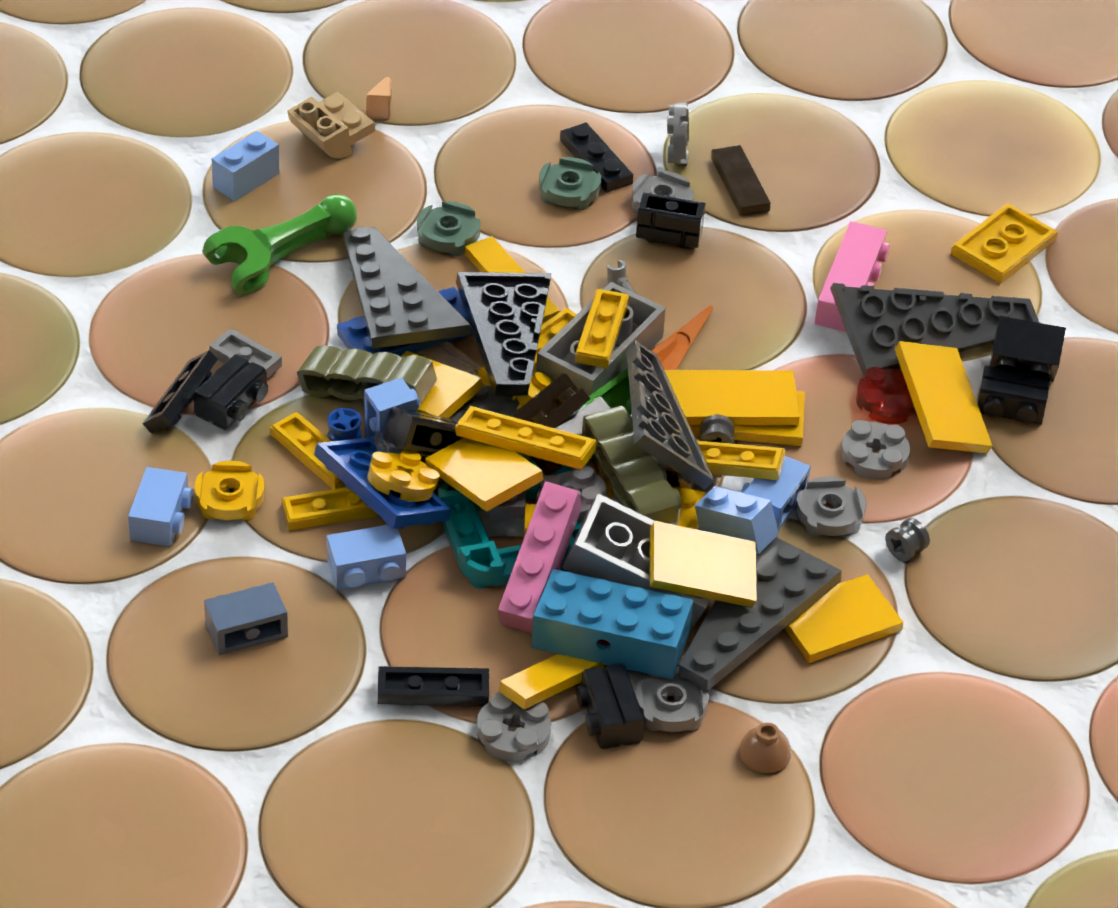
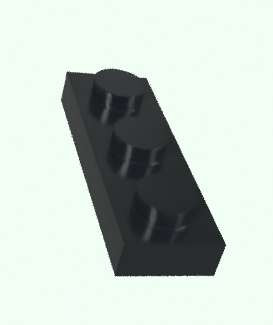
[560,122,634,193]
[142,350,218,433]
[378,666,489,706]

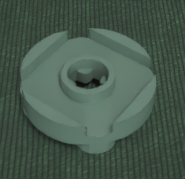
[539,157,601,210]
[417,201,480,256]

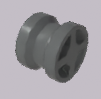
[700,414,734,444]
[885,518,930,561]

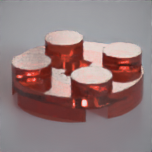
[856,367,917,424]

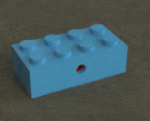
[531,569,693,679]

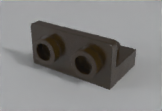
[512,373,590,428]

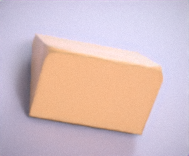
[366,77,392,120]

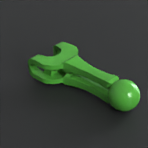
[202,194,357,296]

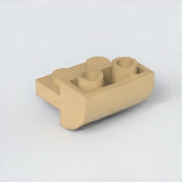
[287,91,375,159]

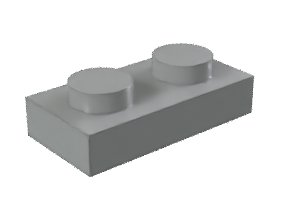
[209,328,282,378]

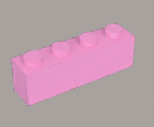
[815,221,890,332]
[498,481,582,633]

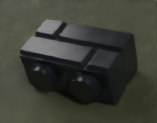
[636,192,706,248]
[193,354,268,430]
[977,365,1051,425]
[383,407,464,455]
[576,664,645,749]

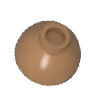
[739,723,791,773]

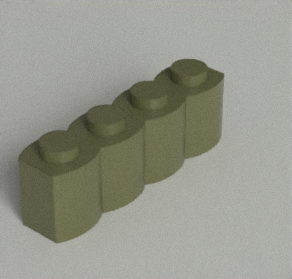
[297,345,437,405]
[582,406,682,524]

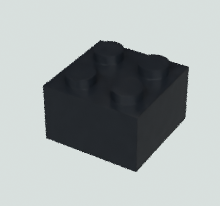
[989,316,1066,382]

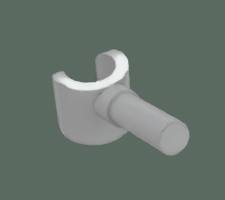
[607,260,636,293]

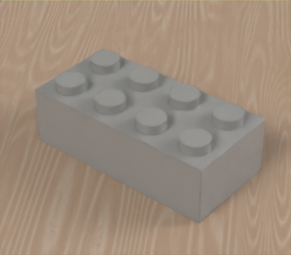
[536,282,666,396]
[562,494,709,631]

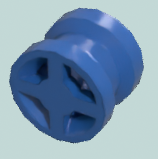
[327,408,362,441]

